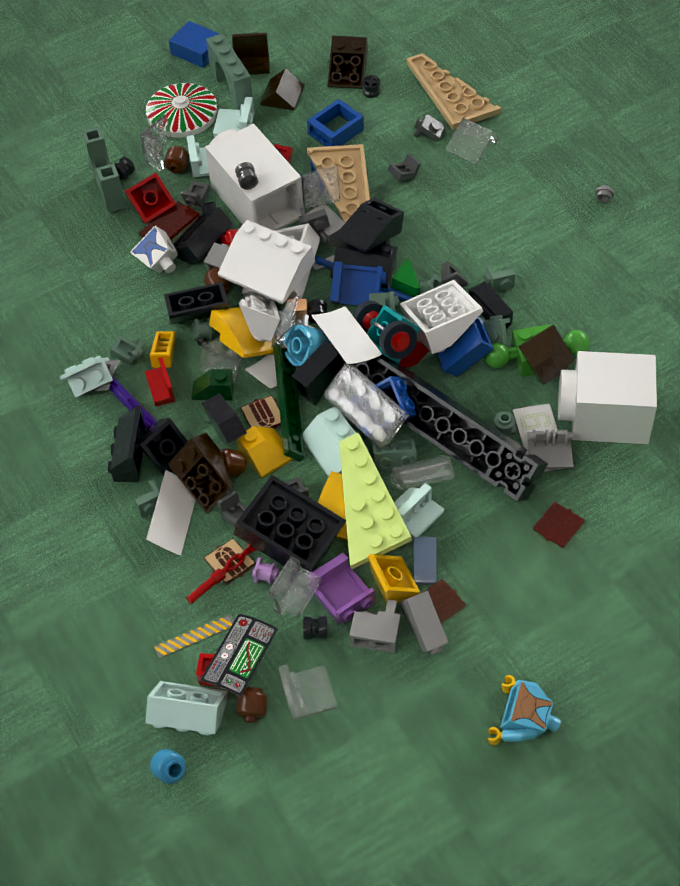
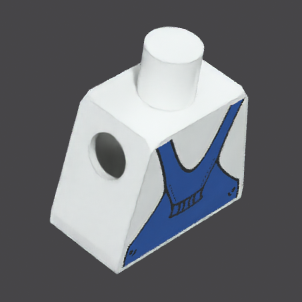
[131,226,178,273]

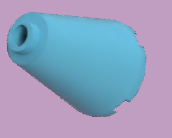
[284,324,333,366]

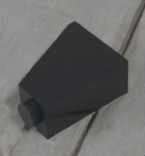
[292,341,344,406]
[201,393,247,444]

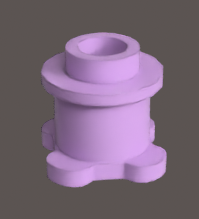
[252,557,280,585]

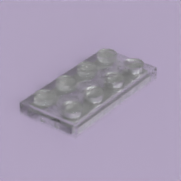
[323,363,409,449]

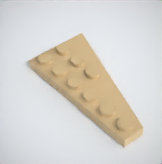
[407,53,502,130]
[307,144,370,223]

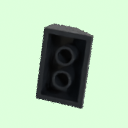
[173,207,233,264]
[331,240,398,289]
[164,282,229,324]
[108,406,147,482]

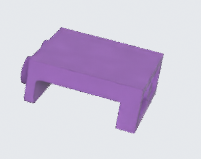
[307,553,376,625]

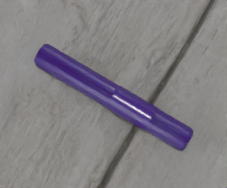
[109,376,156,429]

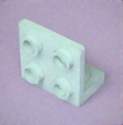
[213,97,254,137]
[187,135,209,178]

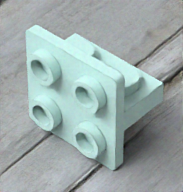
[60,356,113,397]
[394,483,444,538]

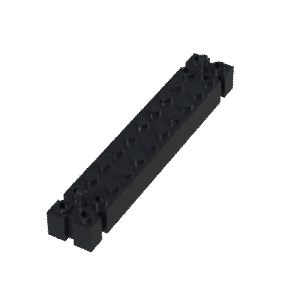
[336,354,548,502]

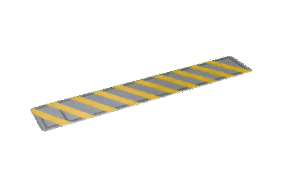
[154,614,234,658]

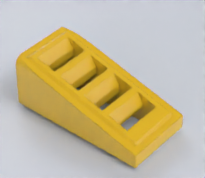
[150,331,176,368]

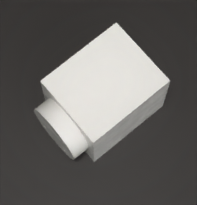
[558,351,657,444]

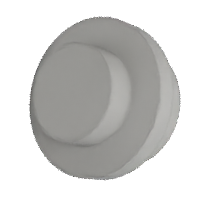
[595,185,615,202]

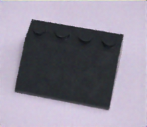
[233,475,346,580]

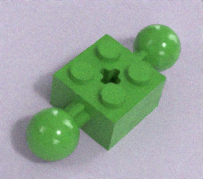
[484,324,590,377]

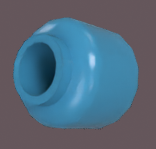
[150,749,186,784]

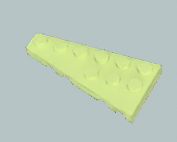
[339,432,412,569]

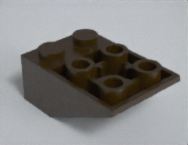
[327,35,369,89]
[168,433,233,514]

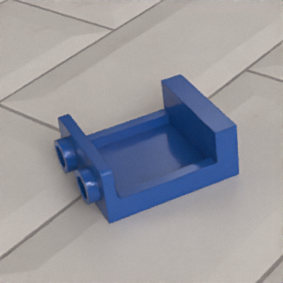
[330,261,386,306]

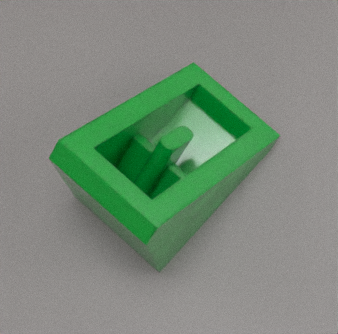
[392,259,420,297]

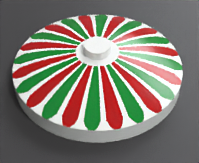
[146,83,218,138]

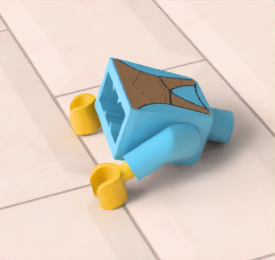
[487,675,561,745]

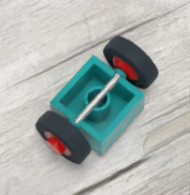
[353,301,421,363]

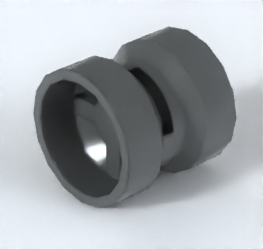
[235,162,258,190]

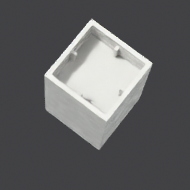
[205,124,304,231]

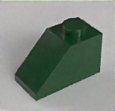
[191,369,234,400]

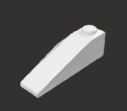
[239,292,280,342]

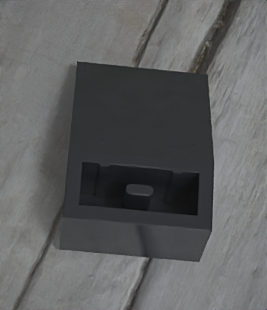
[335,198,404,252]

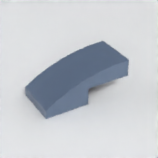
[414,537,437,585]

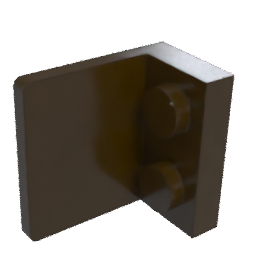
[232,32,270,75]

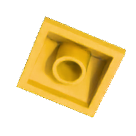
[368,554,420,604]

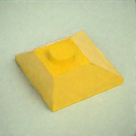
[237,426,294,478]

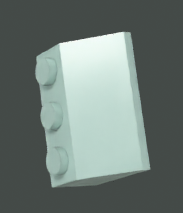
[302,406,368,477]
[145,681,228,735]

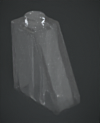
[390,455,455,490]

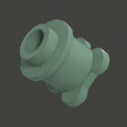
[419,274,443,294]
[192,319,215,341]
[492,412,517,436]

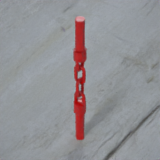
[186,544,257,604]

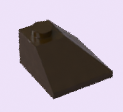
[518,324,574,385]

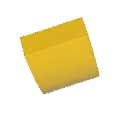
[209,307,274,358]
[318,471,348,542]

